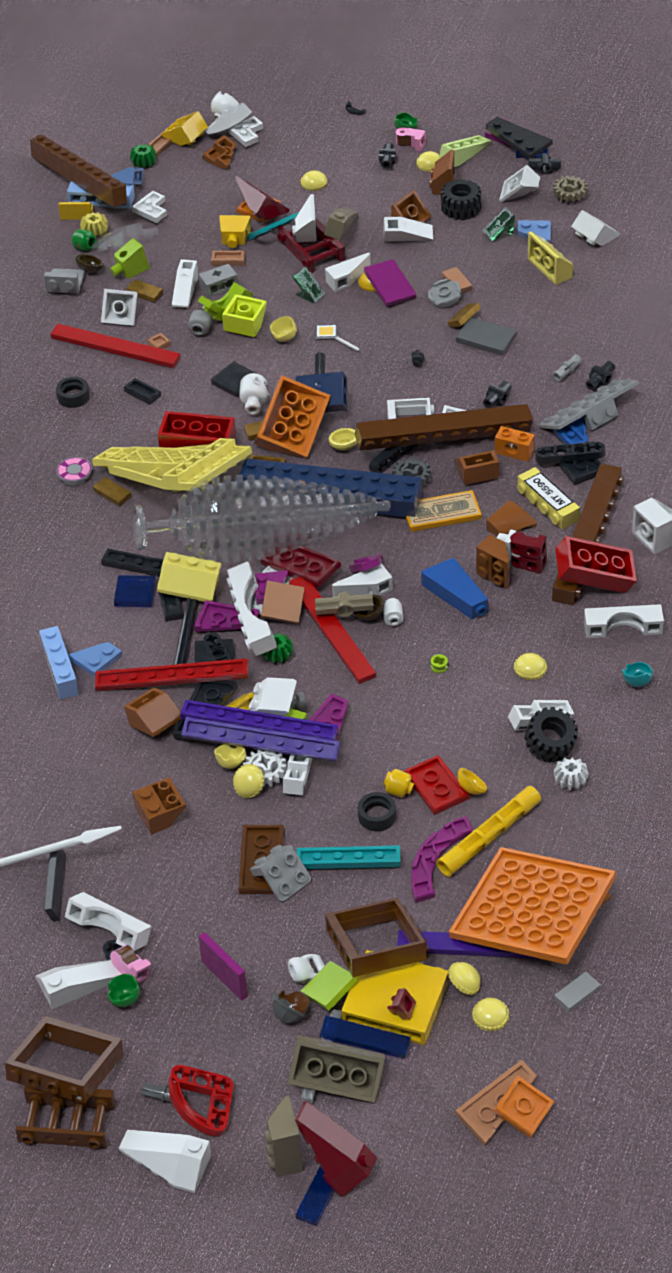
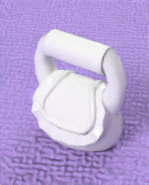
[288,954,325,984]

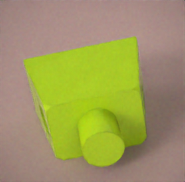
[110,238,150,279]

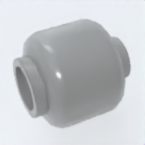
[188,310,211,335]

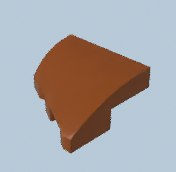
[202,135,236,169]
[486,500,537,536]

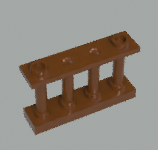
[15,1086,116,1149]

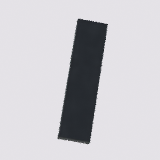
[101,548,164,577]
[44,849,66,922]

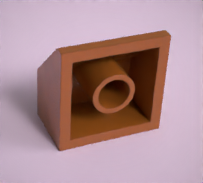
[429,150,455,195]

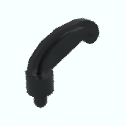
[346,101,366,114]

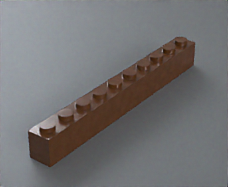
[30,135,127,207]
[354,404,533,451]
[552,463,624,606]

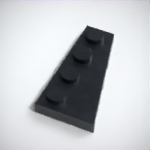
[486,117,553,159]
[173,680,238,741]

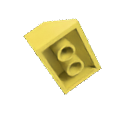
[528,232,574,285]
[157,552,221,602]

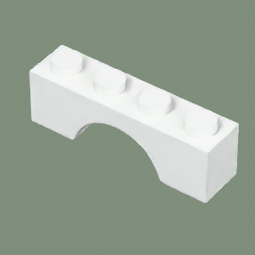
[584,604,664,638]
[65,892,152,951]

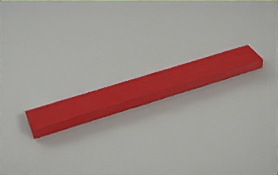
[50,324,181,368]
[289,577,376,684]
[94,658,249,691]

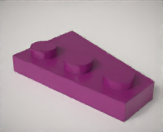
[194,600,260,632]
[310,693,348,741]

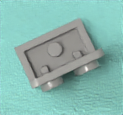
[44,268,84,294]
[250,845,311,902]

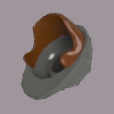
[270,990,310,1023]

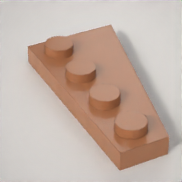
[455,1060,537,1146]

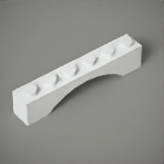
[227,562,277,656]

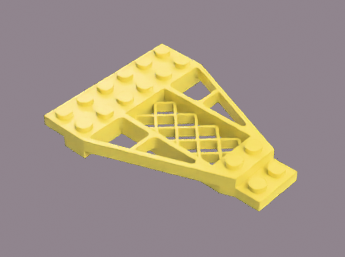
[92,438,252,493]

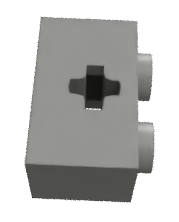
[199,264,238,298]

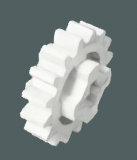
[243,750,287,787]

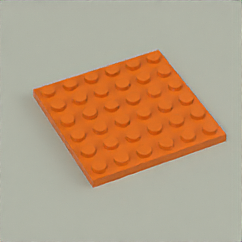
[449,847,617,965]

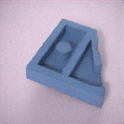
[518,220,551,243]
[69,642,122,677]

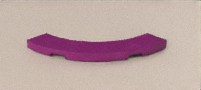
[411,816,473,903]

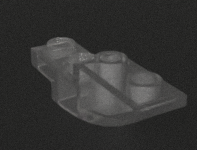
[92,223,159,251]

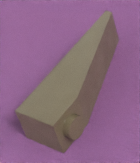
[324,207,358,240]

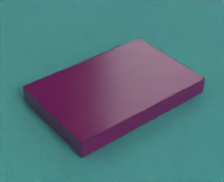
[363,259,417,307]
[198,932,247,1001]

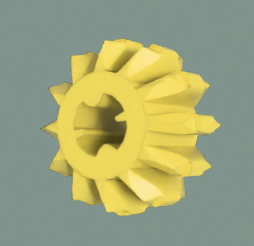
[80,212,108,238]

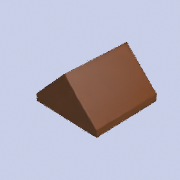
[391,189,432,223]

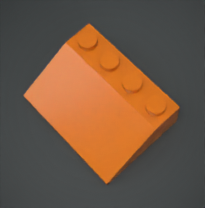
[254,375,331,458]

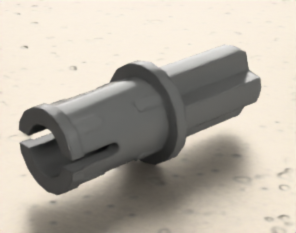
[142,1083,187,1103]

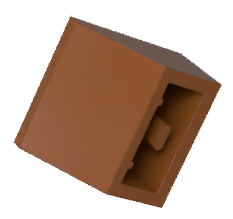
[454,450,499,485]
[476,534,509,589]
[124,688,181,737]
[132,777,186,835]

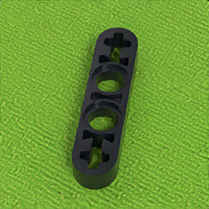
[535,441,605,464]
[369,444,418,473]

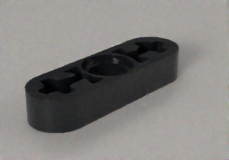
[203,633,232,661]

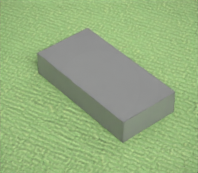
[554,972,601,1013]

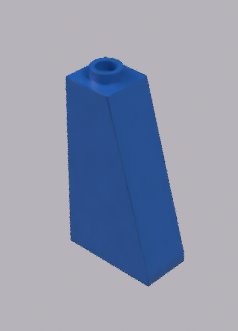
[421,558,488,619]

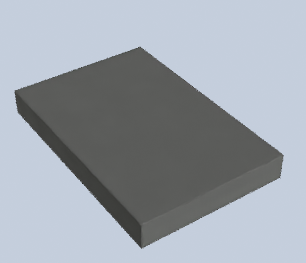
[456,317,517,355]

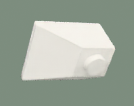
[499,165,540,202]
[292,194,316,242]
[101,289,138,326]

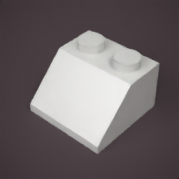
[571,210,620,246]
[249,678,297,716]

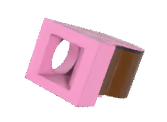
[396,128,426,151]
[110,945,151,983]

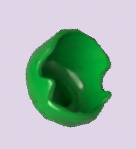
[394,112,418,129]
[107,974,140,1007]

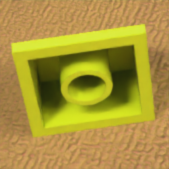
[222,294,267,337]

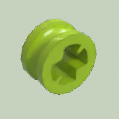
[430,654,448,673]

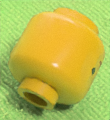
[383,769,414,798]

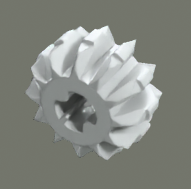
[554,756,589,791]

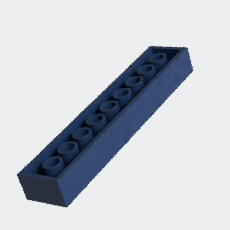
[236,458,423,517]

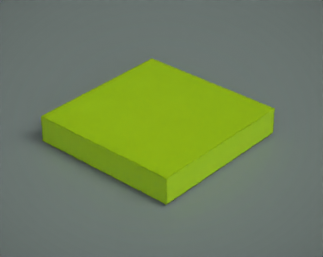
[301,961,358,1011]

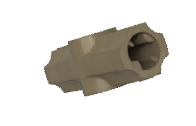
[315,592,373,617]

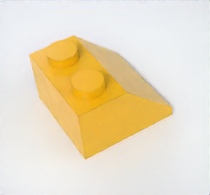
[161,111,208,146]

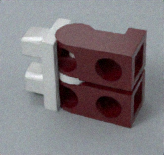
[497,530,547,574]

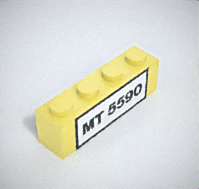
[517,467,580,530]

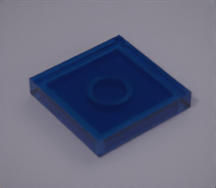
[114,575,156,607]

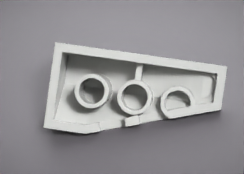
[35,960,121,1009]
[119,1130,211,1193]

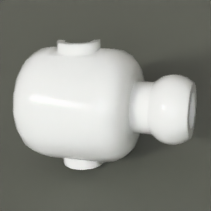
[240,373,270,415]

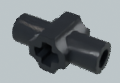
[379,143,396,169]
[528,153,561,174]
[585,361,616,391]
[483,381,512,408]

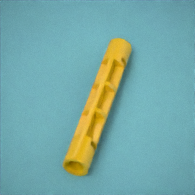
[436,786,541,877]

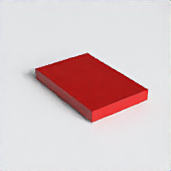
[404,755,469,815]

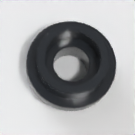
[411,349,425,367]

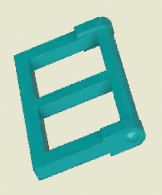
[247,212,299,240]

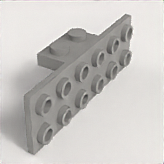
[539,378,639,430]

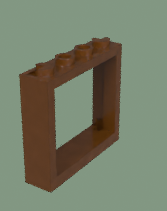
[325,898,429,977]
[5,1016,123,1104]

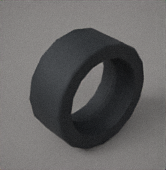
[56,377,90,408]
[357,792,396,831]

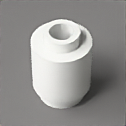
[383,598,403,626]

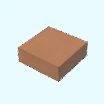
[147,333,171,349]

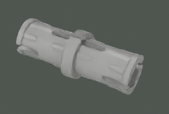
[552,354,582,382]

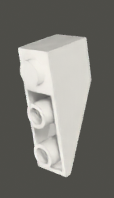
[383,217,433,242]
[325,253,371,292]
[172,259,199,308]
[332,564,393,597]

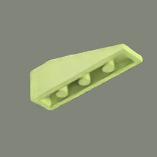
[438,135,491,167]

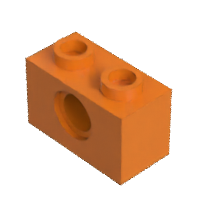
[495,426,535,462]

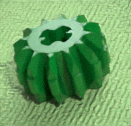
[130,144,157,169]
[261,632,293,664]

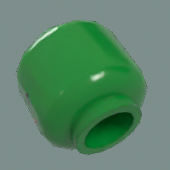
[72,229,96,252]

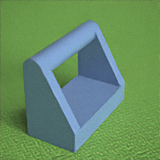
[111,167,144,184]

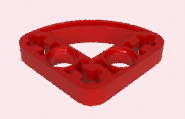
[168,1065,233,1137]

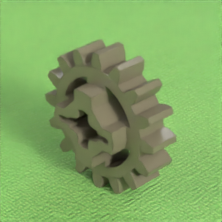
[553,175,588,202]

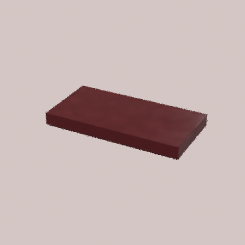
[260,539,341,588]

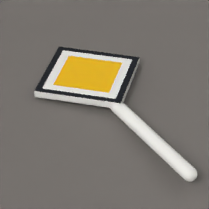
[315,324,359,351]

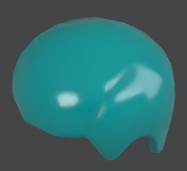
[622,662,653,688]

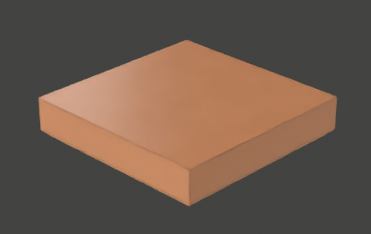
[261,580,304,625]

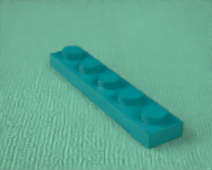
[297,845,400,869]

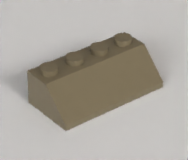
[288,1035,385,1103]

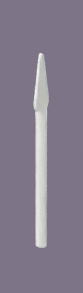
[0,826,122,867]

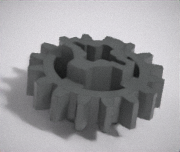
[392,457,431,486]

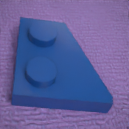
[553,416,589,452]

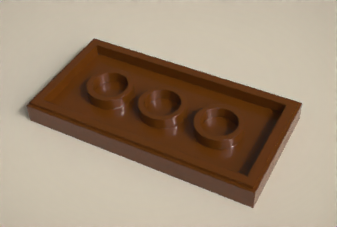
[238,825,284,894]

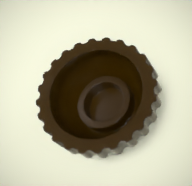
[75,254,104,272]
[354,594,384,621]

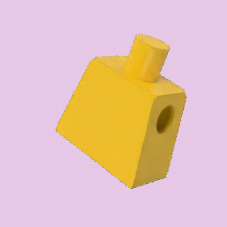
[219,215,251,248]

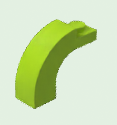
[198,282,254,321]

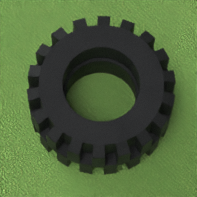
[441,179,481,220]
[524,707,578,762]

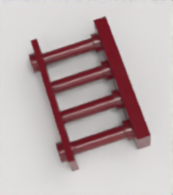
[277,217,345,273]

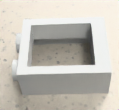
[387,398,434,419]

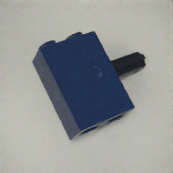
[296,352,348,413]

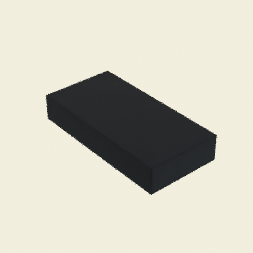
[123,378,161,405]
[158,592,184,622]

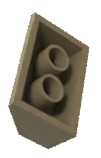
[264,1096,303,1178]

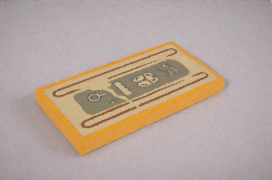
[405,490,482,532]

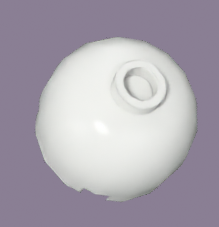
[211,92,239,120]

